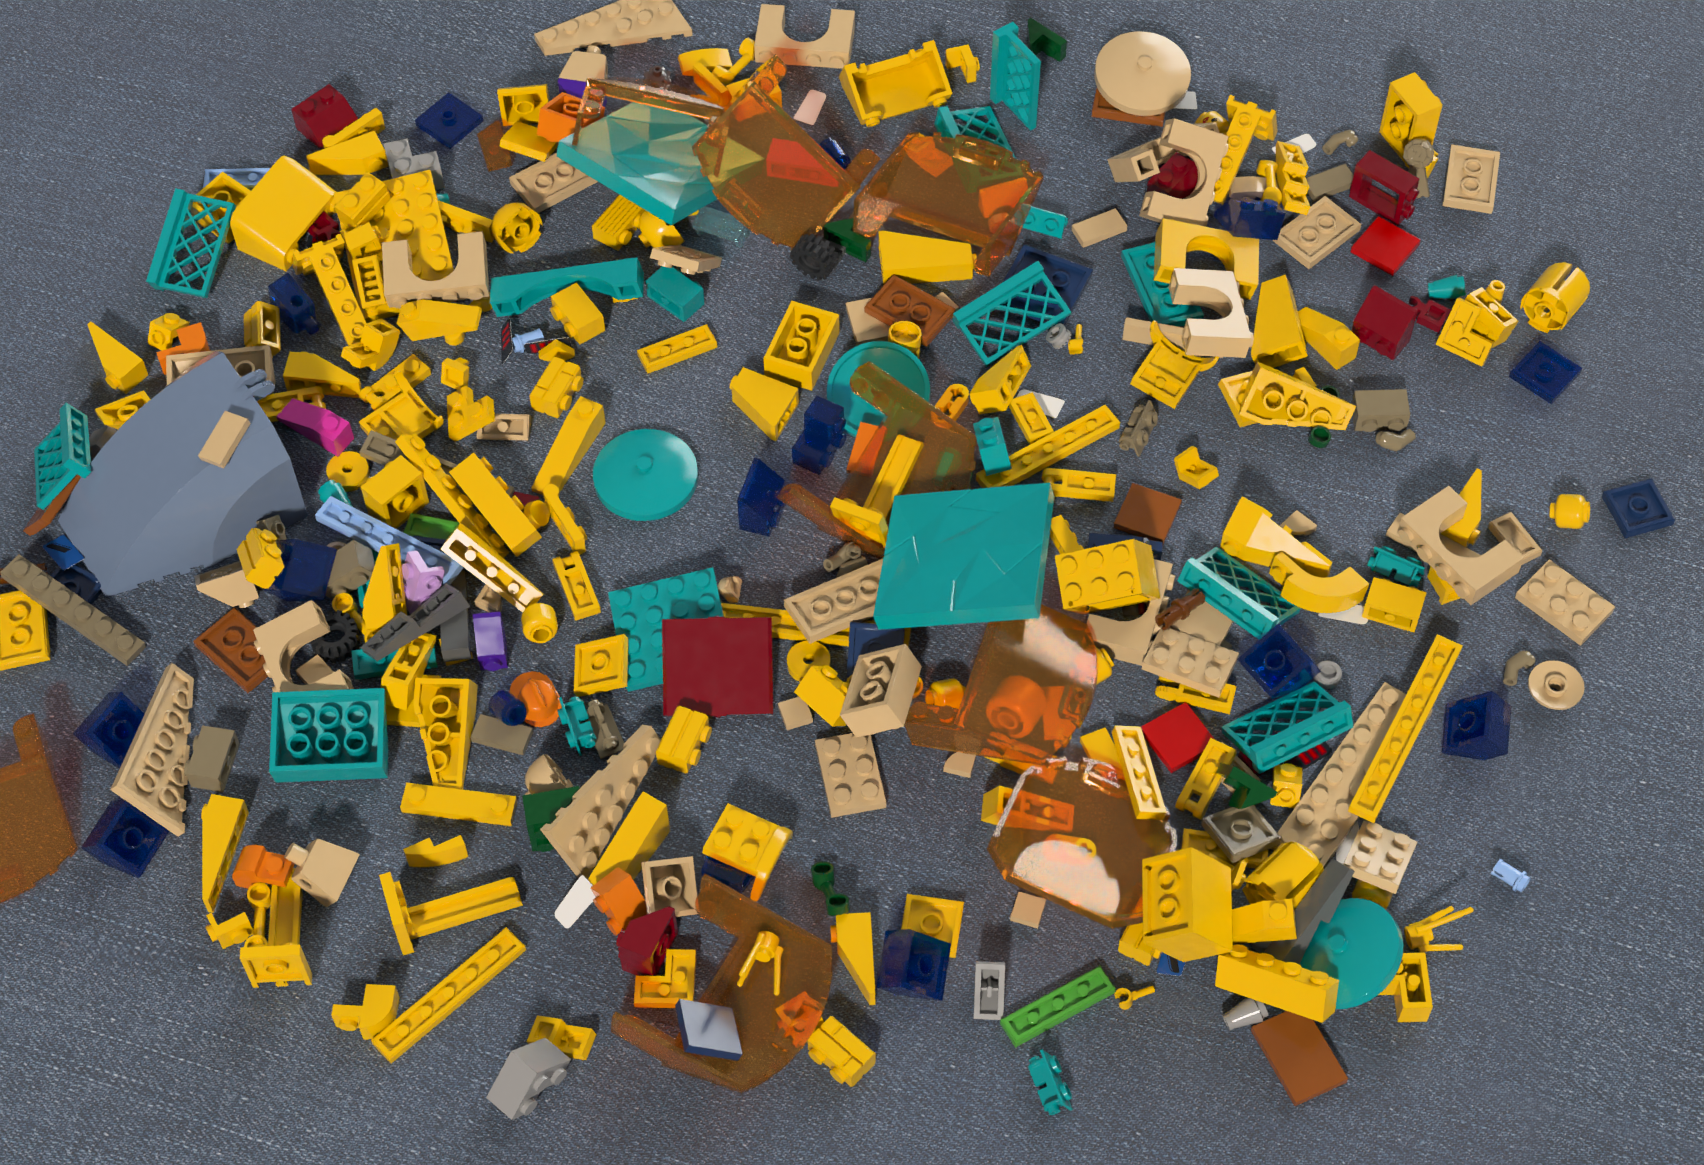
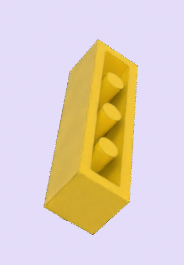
[1050,515,1084,554]

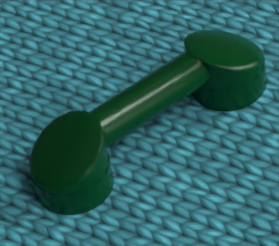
[1308,385,1340,448]
[811,861,850,916]

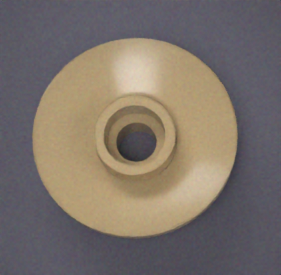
[1528,660,1584,710]

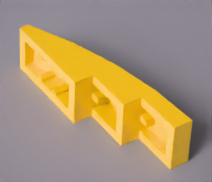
[1276,141,1310,215]

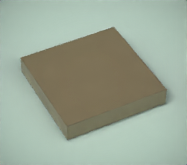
[1201,805,1281,863]

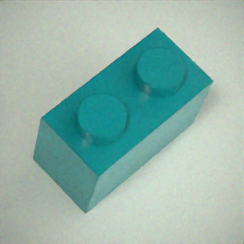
[646,266,705,322]
[973,417,1012,476]

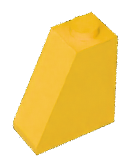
[730,367,799,441]

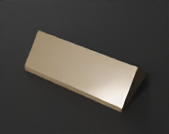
[166,345,276,385]

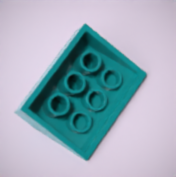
[269,688,388,783]

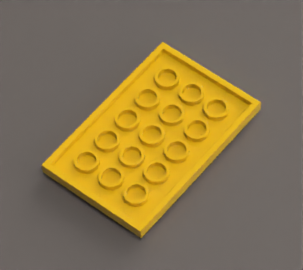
[334,170,454,323]

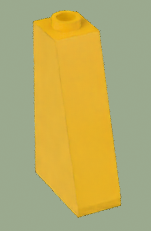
[878,231,977,285]
[1251,274,1308,368]
[588,791,670,885]

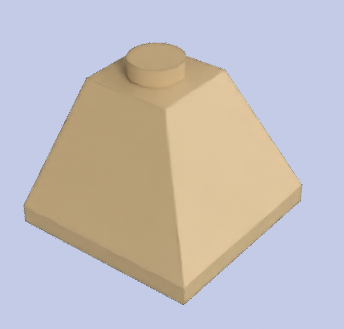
[194,561,259,608]
[641,856,699,917]

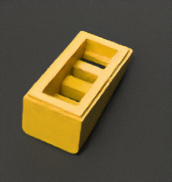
[352,255,387,309]

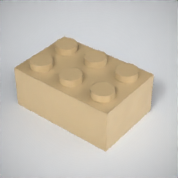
[840,644,922,738]

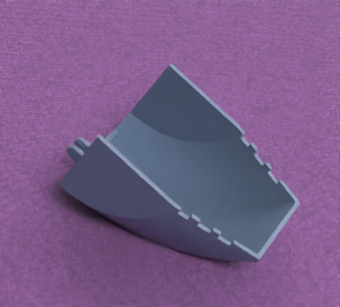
[58,351,308,597]

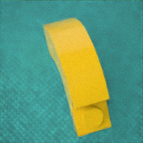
[1269,552,1369,613]

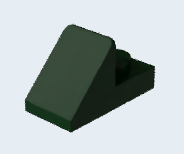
[1027,17,1067,62]
[823,217,871,263]
[1216,763,1278,809]

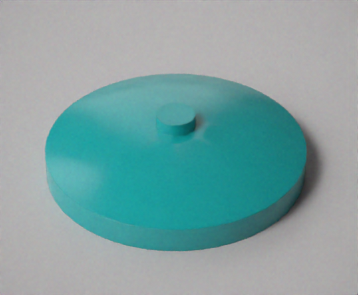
[827,341,931,443]
[593,429,698,521]
[1299,898,1403,1009]

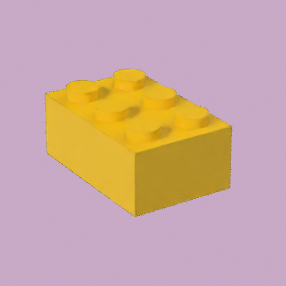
[1379,72,1442,164]
[763,301,840,391]

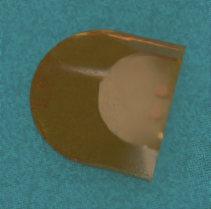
[987,756,1177,929]

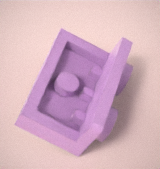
[402,551,445,614]

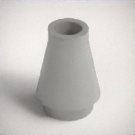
[1222,997,1269,1031]

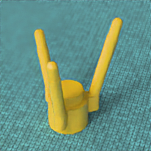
[1404,906,1474,953]
[737,931,784,996]

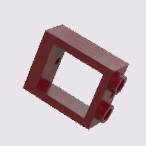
[1349,150,1420,226]

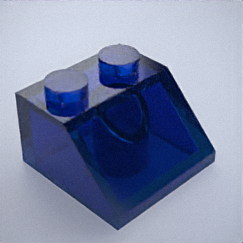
[1214,197,1286,240]
[737,458,789,537]
[264,539,337,602]
[1237,623,1321,699]
[1441,691,1512,760]
[73,692,144,769]
[81,799,169,878]
[877,929,951,1001]

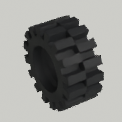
[790,234,839,280]
[310,610,360,663]

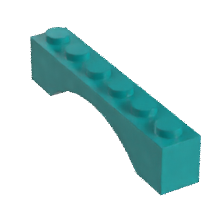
[490,257,644,317]

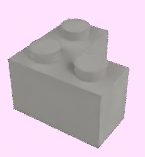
[384,138,445,190]
[486,1038,571,1120]

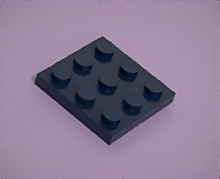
[1002,245,1093,326]

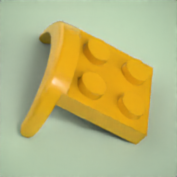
[1130,320,1220,409]
[359,370,444,440]
[702,803,793,902]

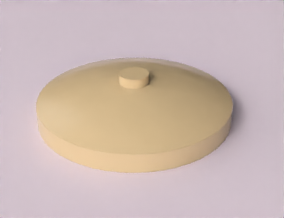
[1094,31,1191,116]

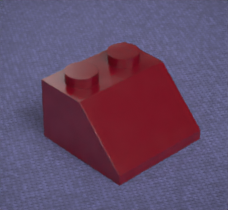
[291,84,358,150]
[1147,152,1198,199]
[1351,285,1418,360]
[616,906,678,976]

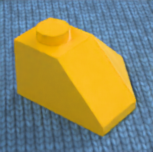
[95,390,150,430]

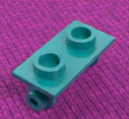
[1015,203,1068,239]
[1367,546,1425,587]
[557,696,597,756]
[1028,1049,1073,1115]

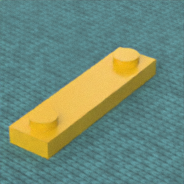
[1112,725,1167,820]
[400,782,518,826]

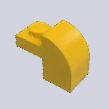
[341,318,400,371]
[331,984,400,1040]

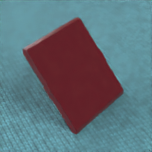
[662,616,773,718]

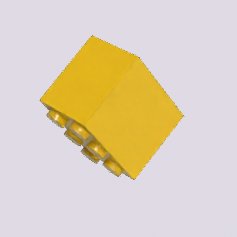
[1055,539,1160,614]
[1142,847,1233,962]

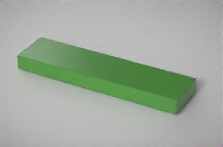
[1000,966,1116,1048]

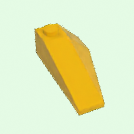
[1239,362,1356,430]
[1220,496,1332,578]
[413,678,478,790]

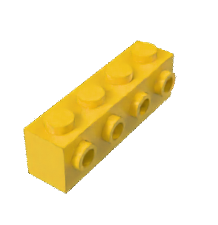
[449,453,542,557]
[1215,944,1339,1023]

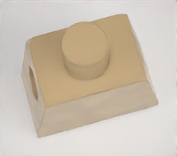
[559,45,608,90]
[284,839,360,907]

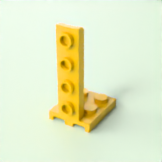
[1213,95,1277,205]
[293,233,367,346]
[830,434,924,548]
[240,868,312,988]
[379,872,523,956]

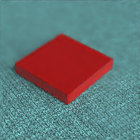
[1351,216,1421,276]
[1141,702,1215,773]

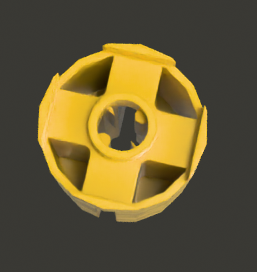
[1520,262,1590,333]
[1242,841,1324,910]

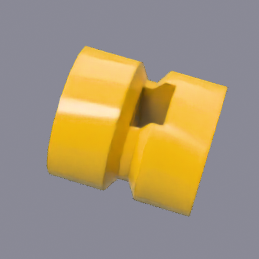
[888,321,922,359]

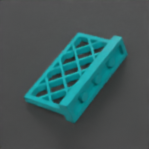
[990,22,1041,131]
[934,106,1024,194]
[146,188,236,298]
[953,261,1071,367]
[34,403,92,510]
[1177,546,1301,642]
[1221,681,1354,774]

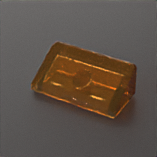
[477,120,512,172]

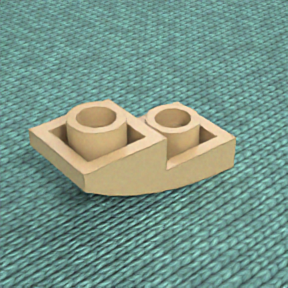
[1229,176,1278,204]

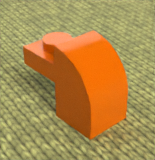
[156,322,210,375]
[232,845,295,889]

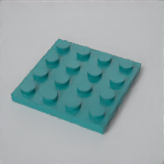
[608,567,724,692]

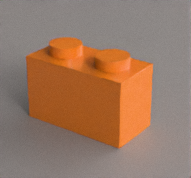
[590,867,647,936]

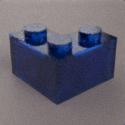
[792,395,847,475]

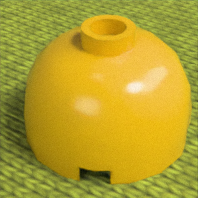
[491,203,542,254]
[638,210,685,248]

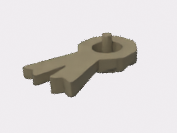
[1403,138,1434,199]

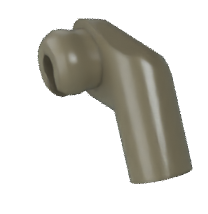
[1322,130,1358,155]
[1375,429,1416,451]
[823,542,861,572]
[836,556,868,578]
[1503,650,1535,686]

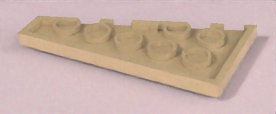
[534,0,692,56]
[110,663,194,837]
[540,725,661,879]

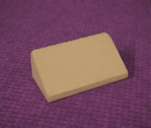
[477,414,531,441]

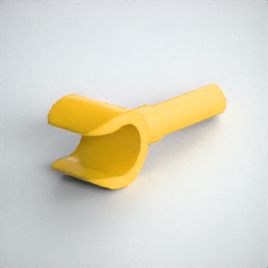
[1068,324,1083,355]
[1114,986,1155,1010]

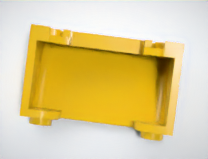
[839,40,952,127]
[230,155,336,272]

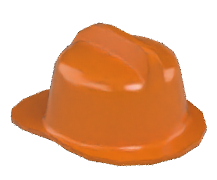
[510,671,562,727]

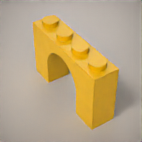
[1154,218,1259,300]

